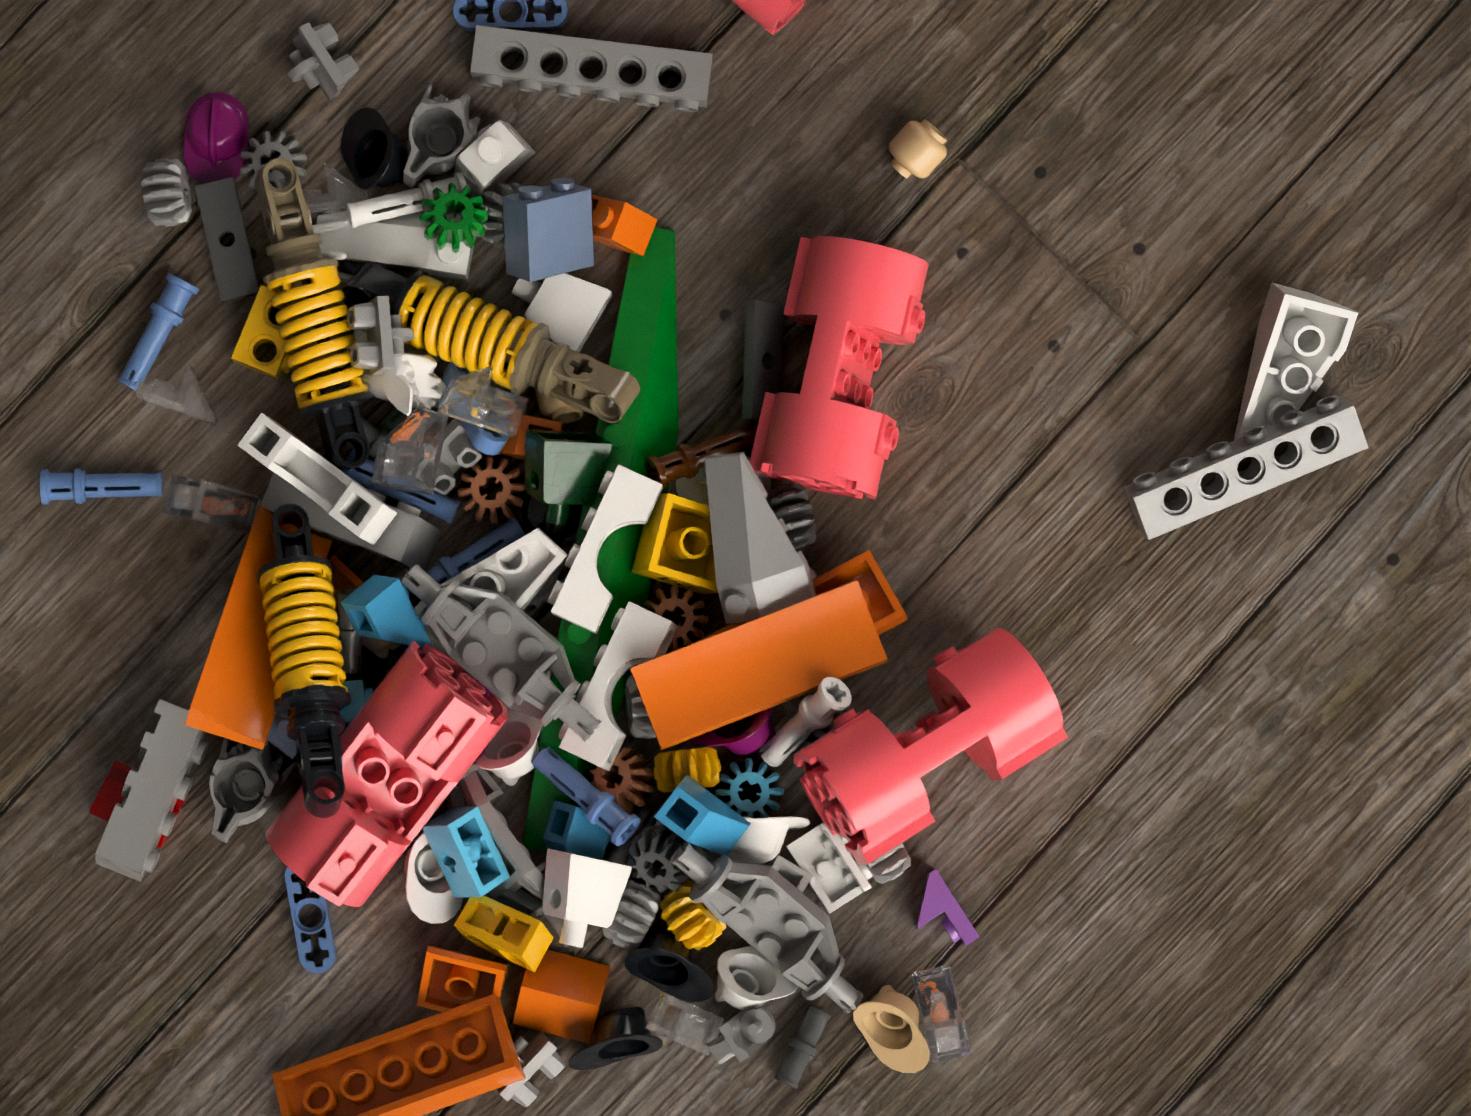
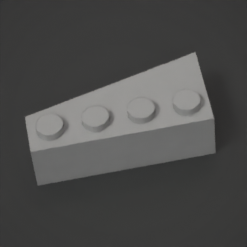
[260,473,442,571]
[95,699,209,882]

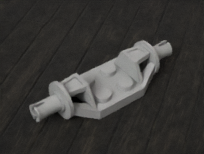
[401,564,602,742]
[446,762,568,947]
[670,842,863,1013]

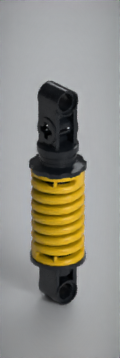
[256,503,351,818]

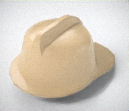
[853,985,930,1073]

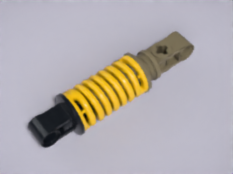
[255,158,373,471]
[342,262,640,423]

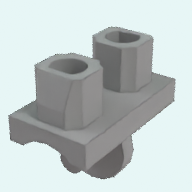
[288,22,359,101]
[347,296,415,376]
[408,418,482,495]
[707,1008,775,1065]
[497,1031,566,1107]

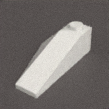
[316,211,475,282]
[1234,283,1358,440]
[414,528,568,655]

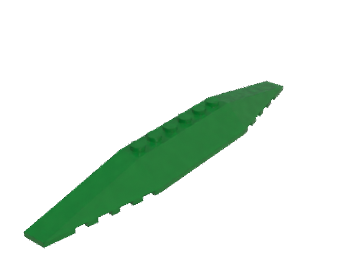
[522,227,679,852]

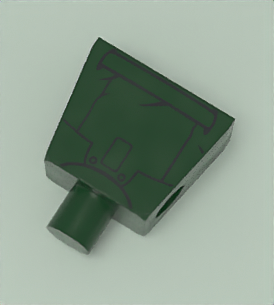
[525,430,612,525]

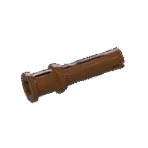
[645,421,758,490]

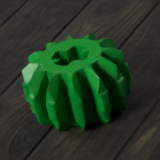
[419,182,488,253]

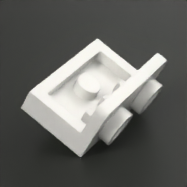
[785,823,873,914]

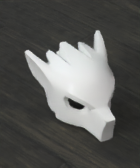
[347,330,450,416]

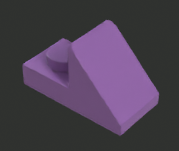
[915,869,980,946]

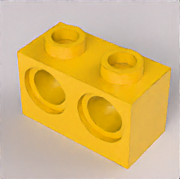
[231,285,291,380]
[454,895,554,973]

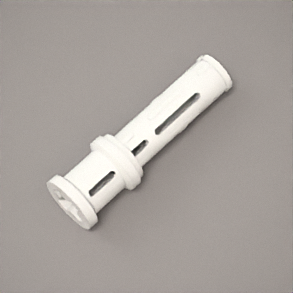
[346,172,467,228]
[760,677,852,767]

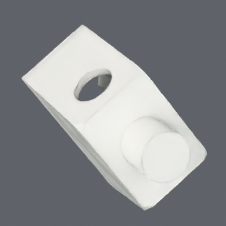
[453,120,536,200]
[512,273,612,353]
[542,849,632,948]

